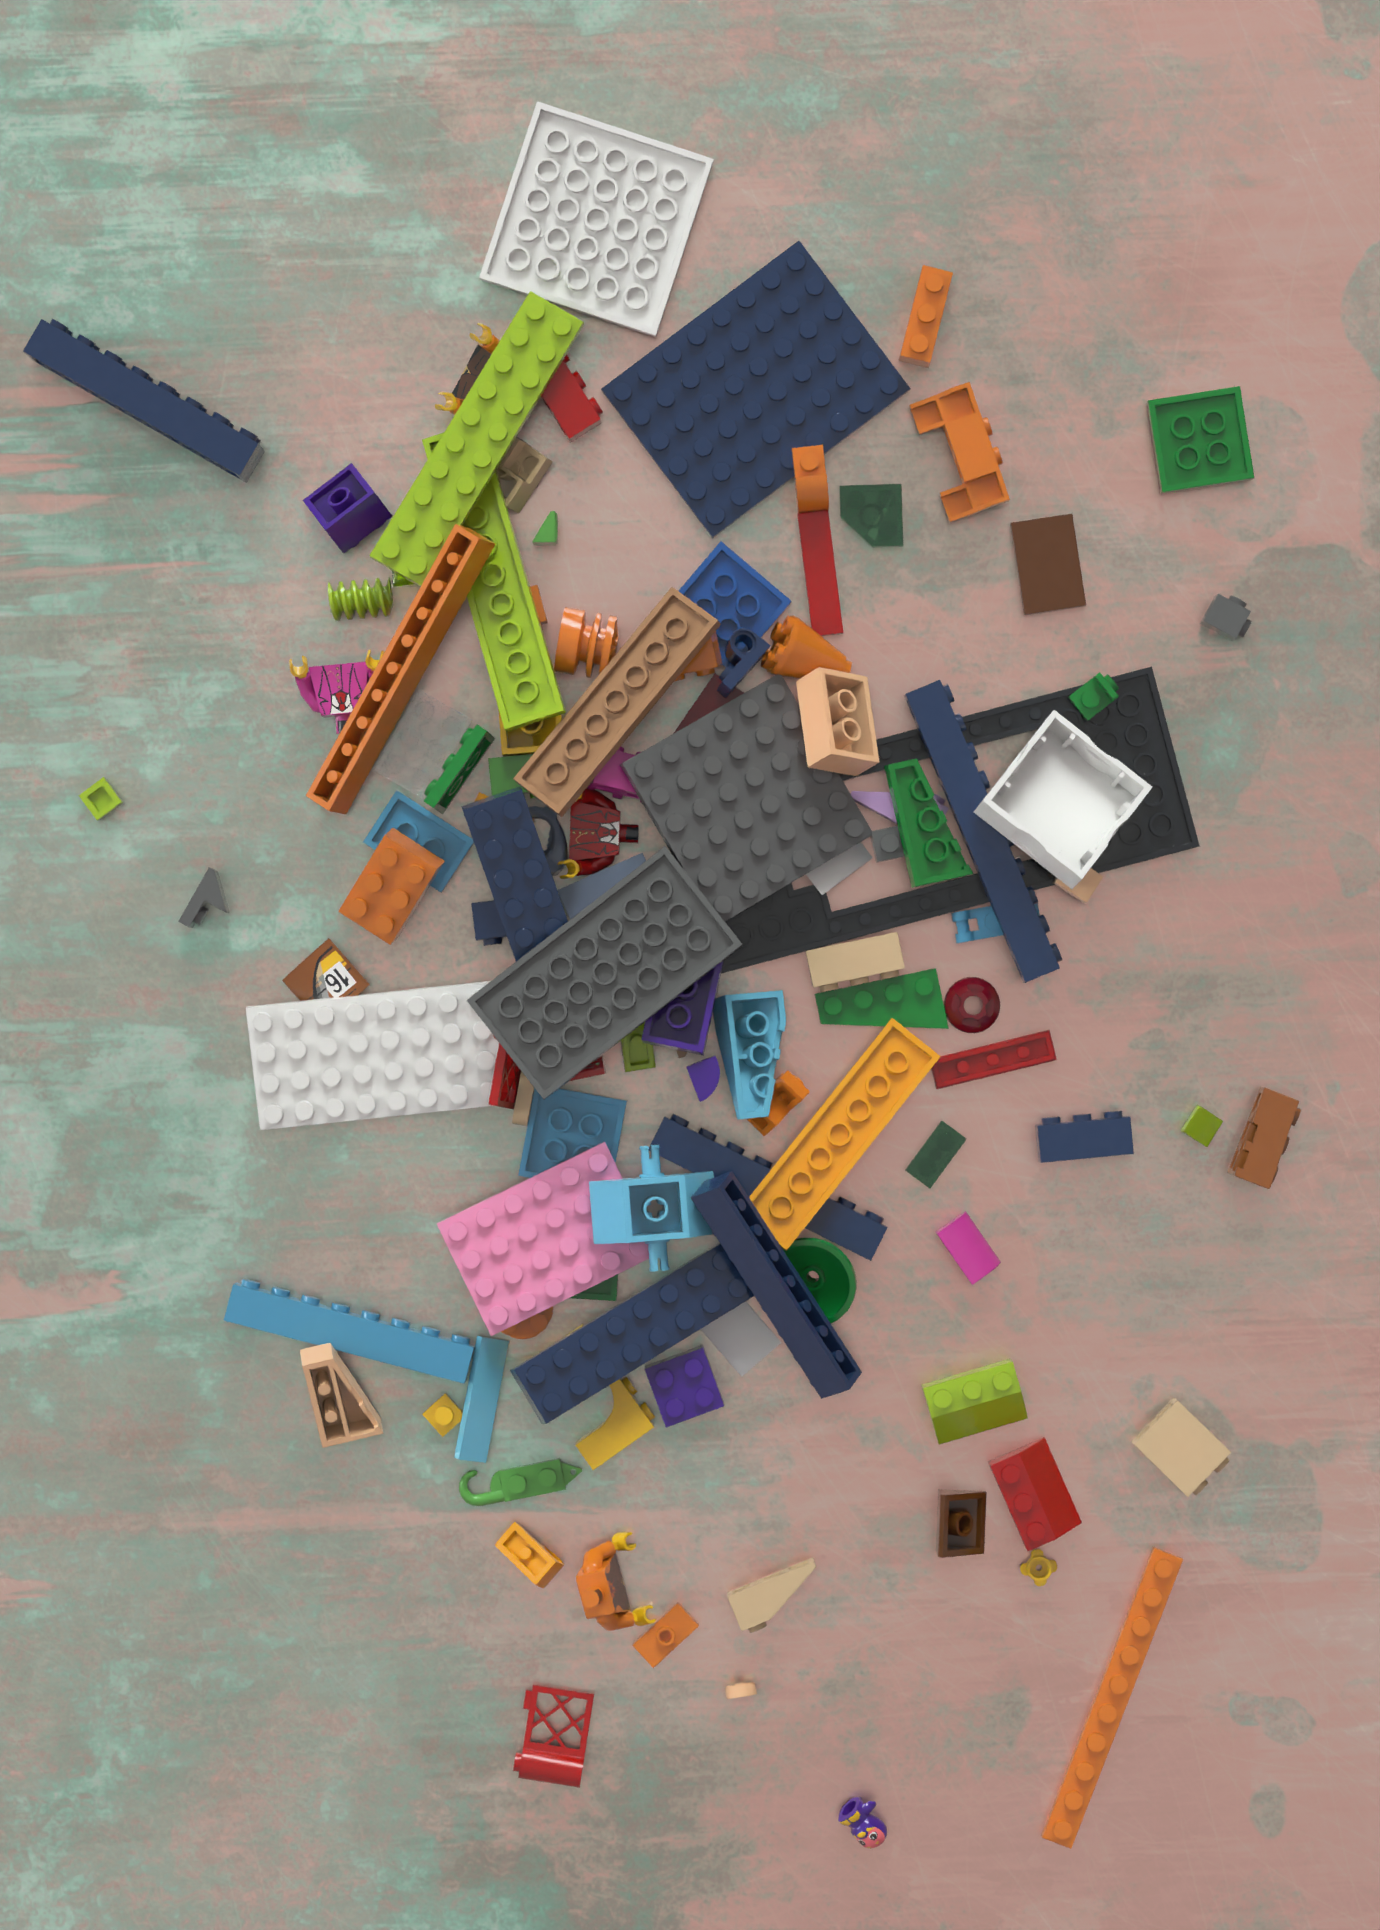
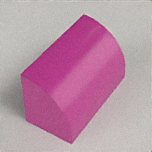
[936,1211,1001,1285]

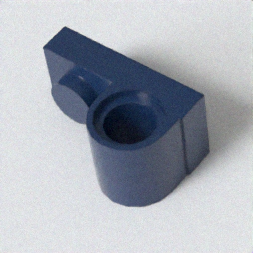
[717,628,771,698]

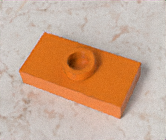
[632,1602,699,1668]

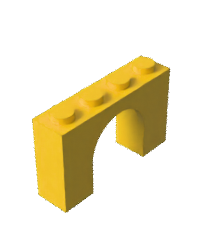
[558,1323,656,1470]

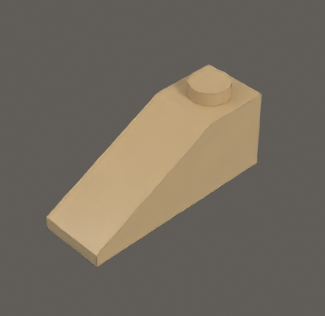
[727,1557,816,1633]

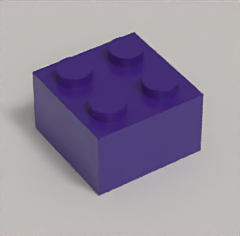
[644,1345,724,1427]

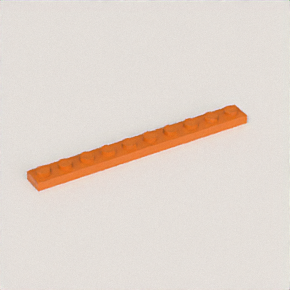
[1041,1547,1183,1849]

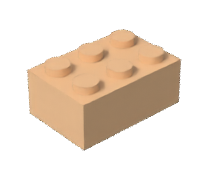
[796,667,880,776]

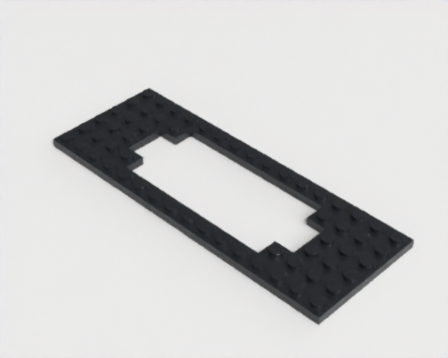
[721,666,1200,973]

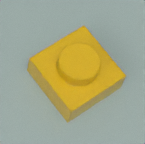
[422,1393,463,1437]

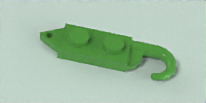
[459,1458,582,1506]

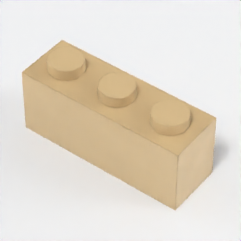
[805,932,905,992]

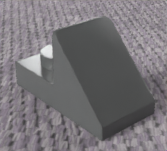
[178,867,230,928]

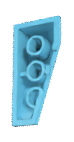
[713,990,786,1120]

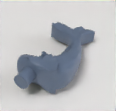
[528,805,567,876]

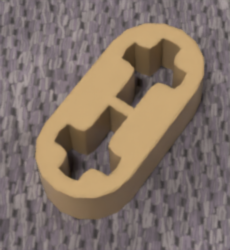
[512,1071,534,1126]

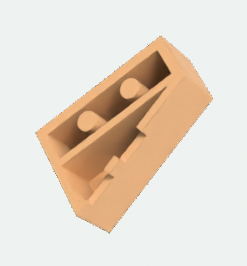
[300,1343,383,1448]

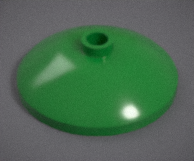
[782,1238,857,1323]

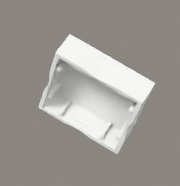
[974,710,1152,889]

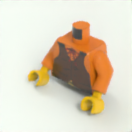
[435,323,500,415]
[576,1532,656,1631]

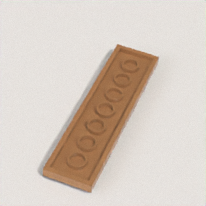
[513,587,721,817]

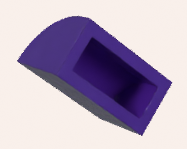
[686,1055,720,1102]

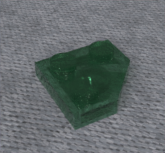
[839,484,903,548]

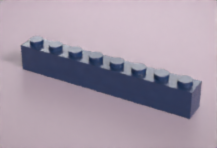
[649,1114,888,1261]
[691,1171,862,1399]

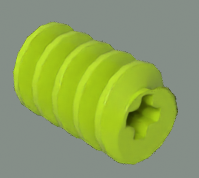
[328,577,393,621]

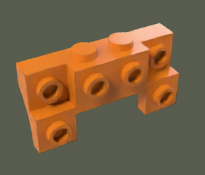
[909,382,1010,523]

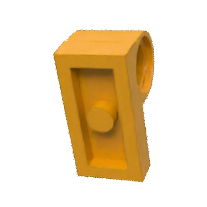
[495,1522,564,1588]

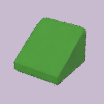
[532,511,558,546]

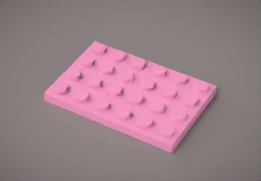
[436,1142,649,1336]

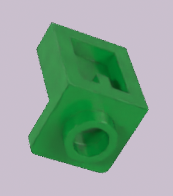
[1068,672,1119,721]

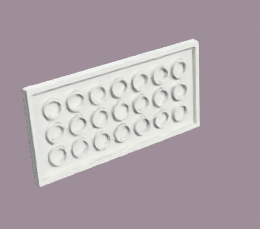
[246,981,499,1130]

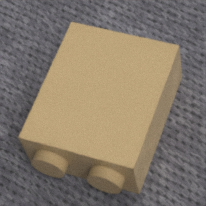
[1131,1398,1231,1497]

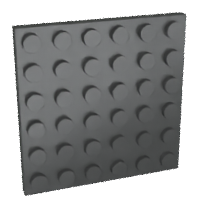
[620,674,872,921]

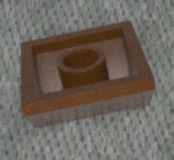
[936,1489,987,1558]

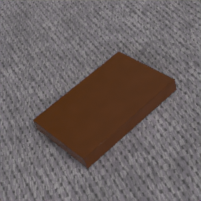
[1010,513,1086,615]

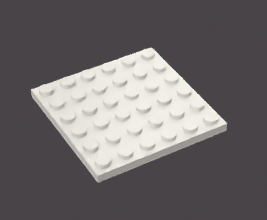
[479,101,714,337]

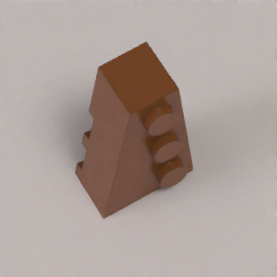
[1227,1087,1301,1189]

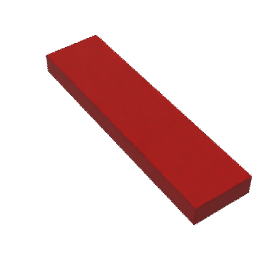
[797,510,843,636]
[931,1030,1057,1090]

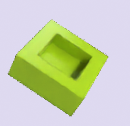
[78,777,123,821]

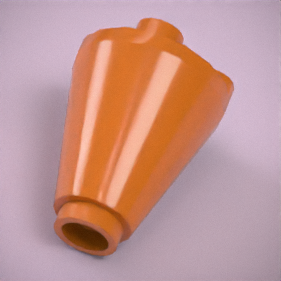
[760,615,852,679]

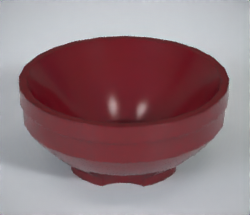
[944,977,1000,1033]

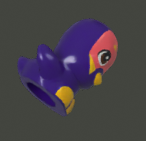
[838,1797,887,1849]

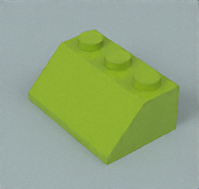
[921,1359,1028,1445]

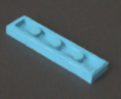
[454,1336,509,1463]

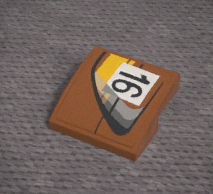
[282,938,370,1001]

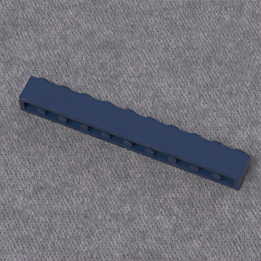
[904,680,1062,983]

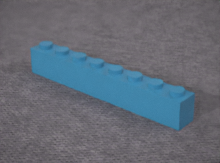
[224,1279,475,1384]

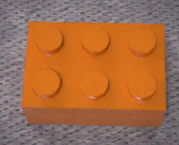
[338,828,445,945]

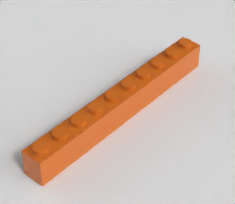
[306,524,495,814]

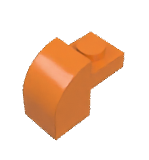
[792,445,829,514]
[747,1070,810,1136]

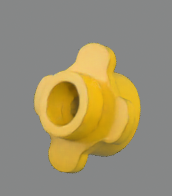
[1020,1549,1057,1586]

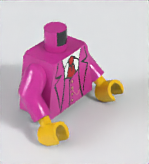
[289,649,384,734]

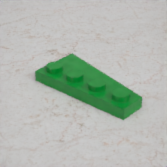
[884,758,973,888]
[814,968,949,1029]

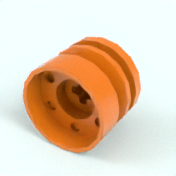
[554,607,619,678]

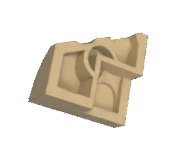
[496,437,553,513]

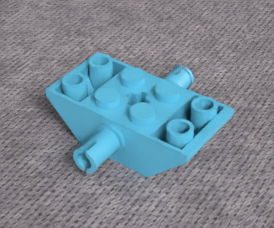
[589,1145,714,1272]

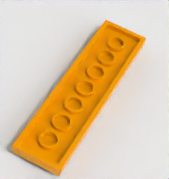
[749,1018,941,1251]

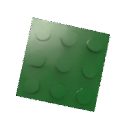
[1147,386,1254,494]

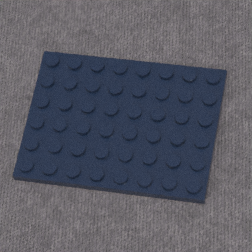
[601,241,911,539]

